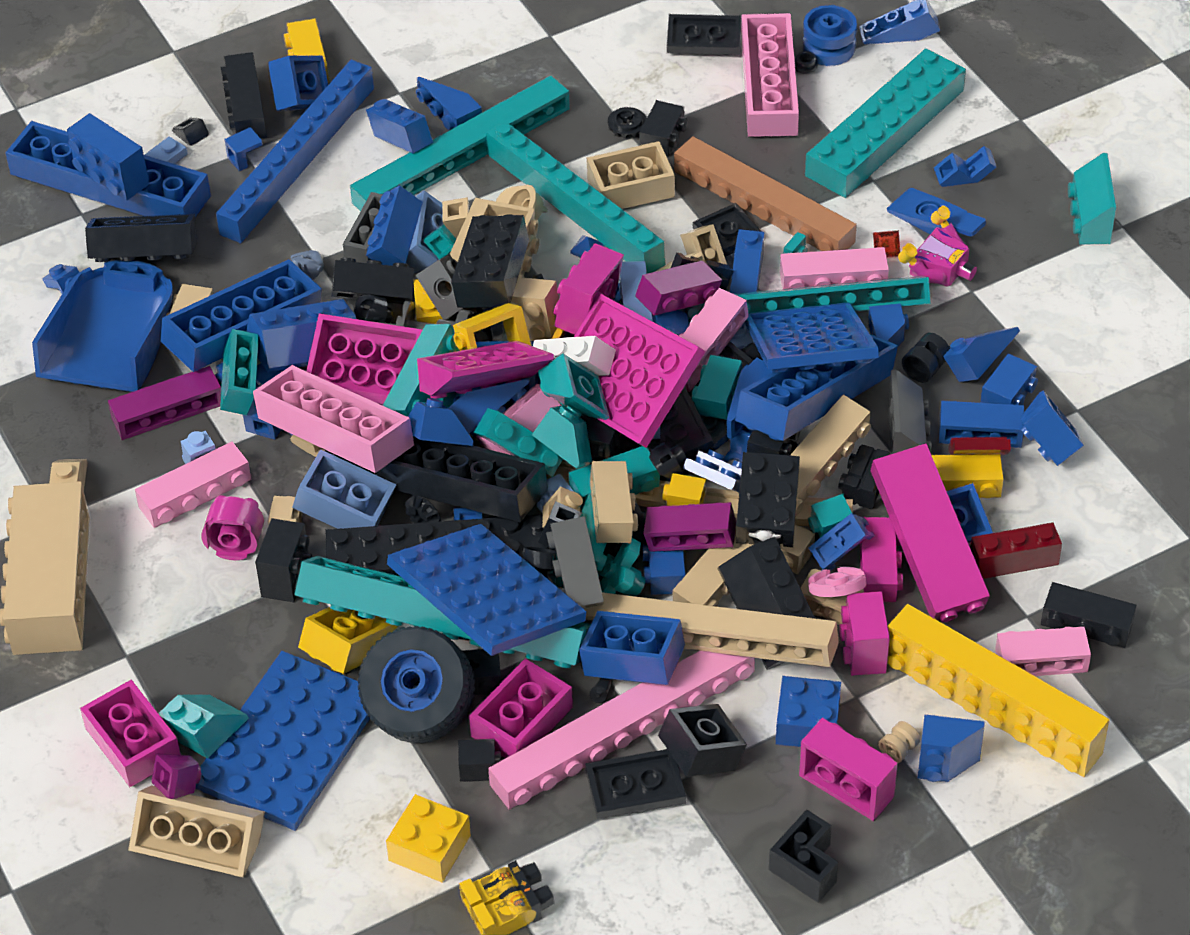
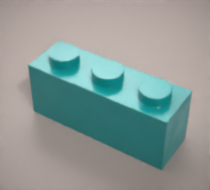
[220,329,258,416]
[474,408,563,477]
[569,446,660,509]

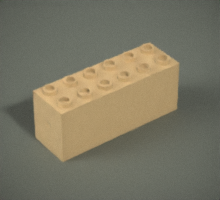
[0,482,90,655]

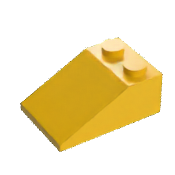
[298,607,399,674]

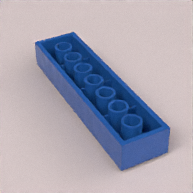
[5,121,211,217]
[735,334,898,441]

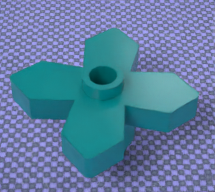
[597,538,646,597]

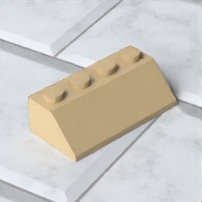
[129,785,265,877]

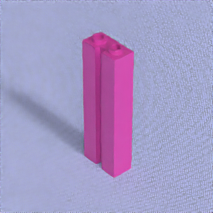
[871,443,990,623]

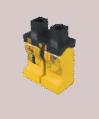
[459,860,554,935]

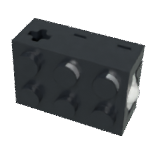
[736,452,800,547]

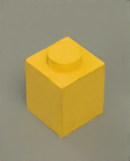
[662,473,706,506]

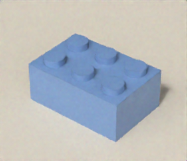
[292,449,396,529]

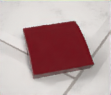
[949,437,1011,455]

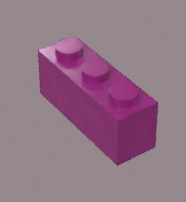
[635,261,722,315]
[644,502,737,552]

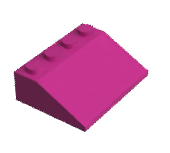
[306,314,422,405]
[417,341,554,398]

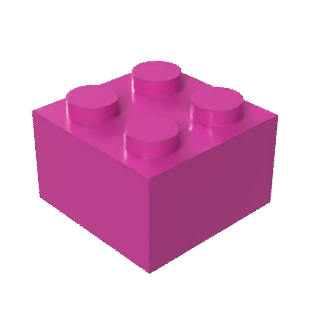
[840,592,889,676]

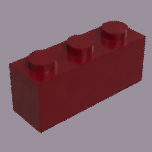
[970,522,1062,579]

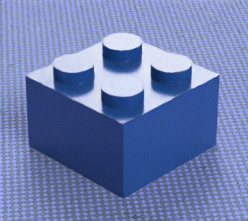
[775,676,841,747]

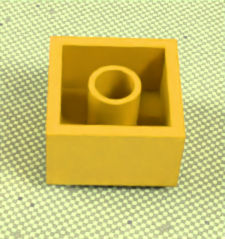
[386,794,471,883]

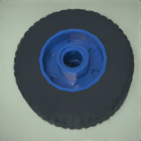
[358,626,475,743]

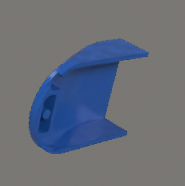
[32,260,173,392]

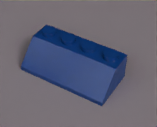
[246,299,356,373]

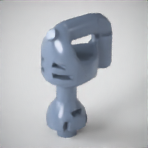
[268,250,324,280]

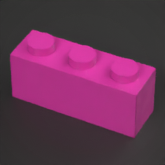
[860,517,903,602]

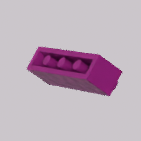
[108,366,221,440]

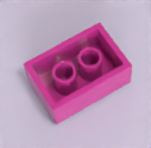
[553,243,624,335]
[469,658,573,759]
[80,679,181,787]
[799,718,898,821]

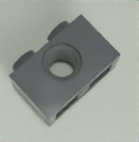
[415,254,464,320]

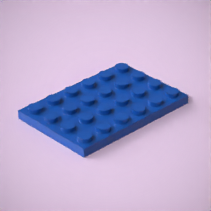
[745,302,879,372]
[387,524,587,656]
[195,651,370,831]

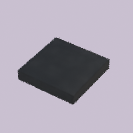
[693,203,762,257]

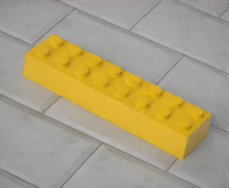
[887,604,1110,777]

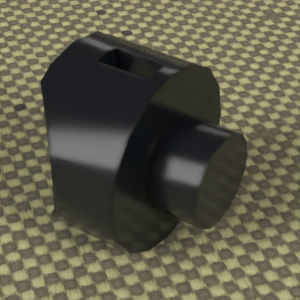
[353,294,393,323]
[649,442,687,481]

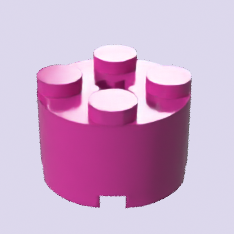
[201,496,264,560]

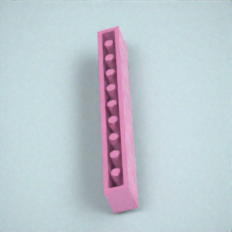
[488,651,755,810]

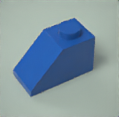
[868,303,909,346]

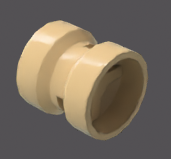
[878,721,920,763]

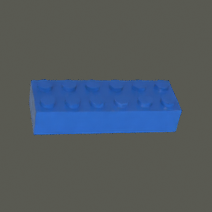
[161,259,322,372]

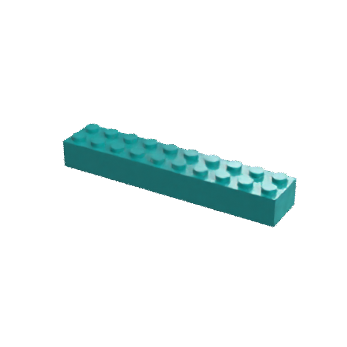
[295,556,591,668]

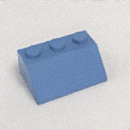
[405,191,449,274]

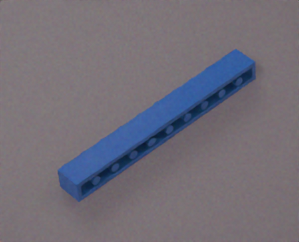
[216,60,374,243]

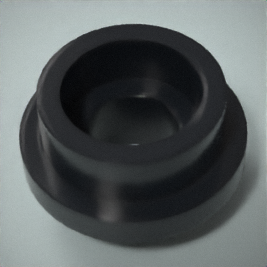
[794,51,818,74]

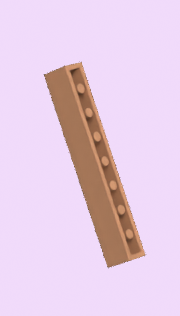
[674,137,857,251]

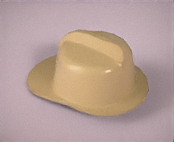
[496,185,548,220]

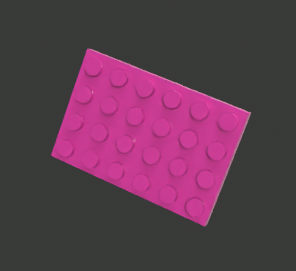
[574,294,706,448]

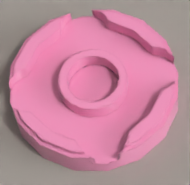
[808,567,867,597]

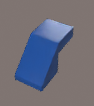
[934,146,997,187]

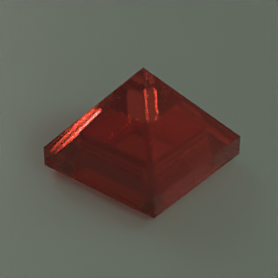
[873,230,900,257]

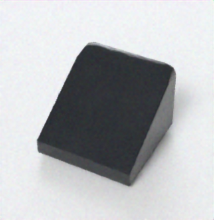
[171,117,209,146]

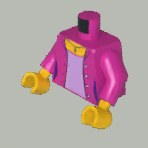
[898,206,977,287]

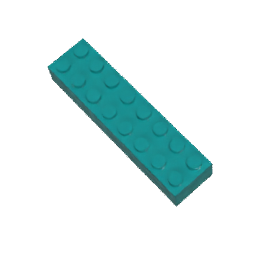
[805,48,966,198]

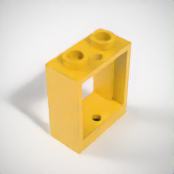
[453,303,531,351]

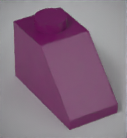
[151,754,201,799]

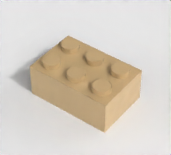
[586,141,675,209]

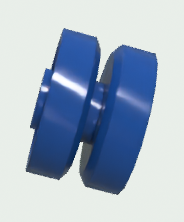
[802,5,857,66]

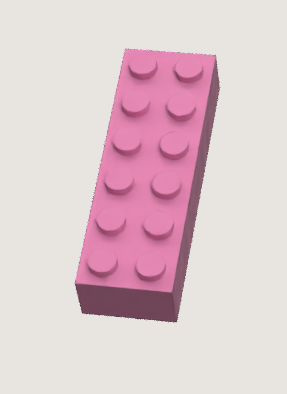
[741,14,799,137]
[253,365,414,473]

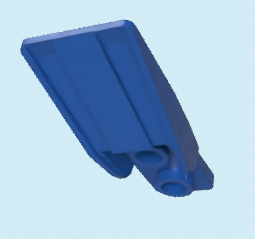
[887,188,986,237]

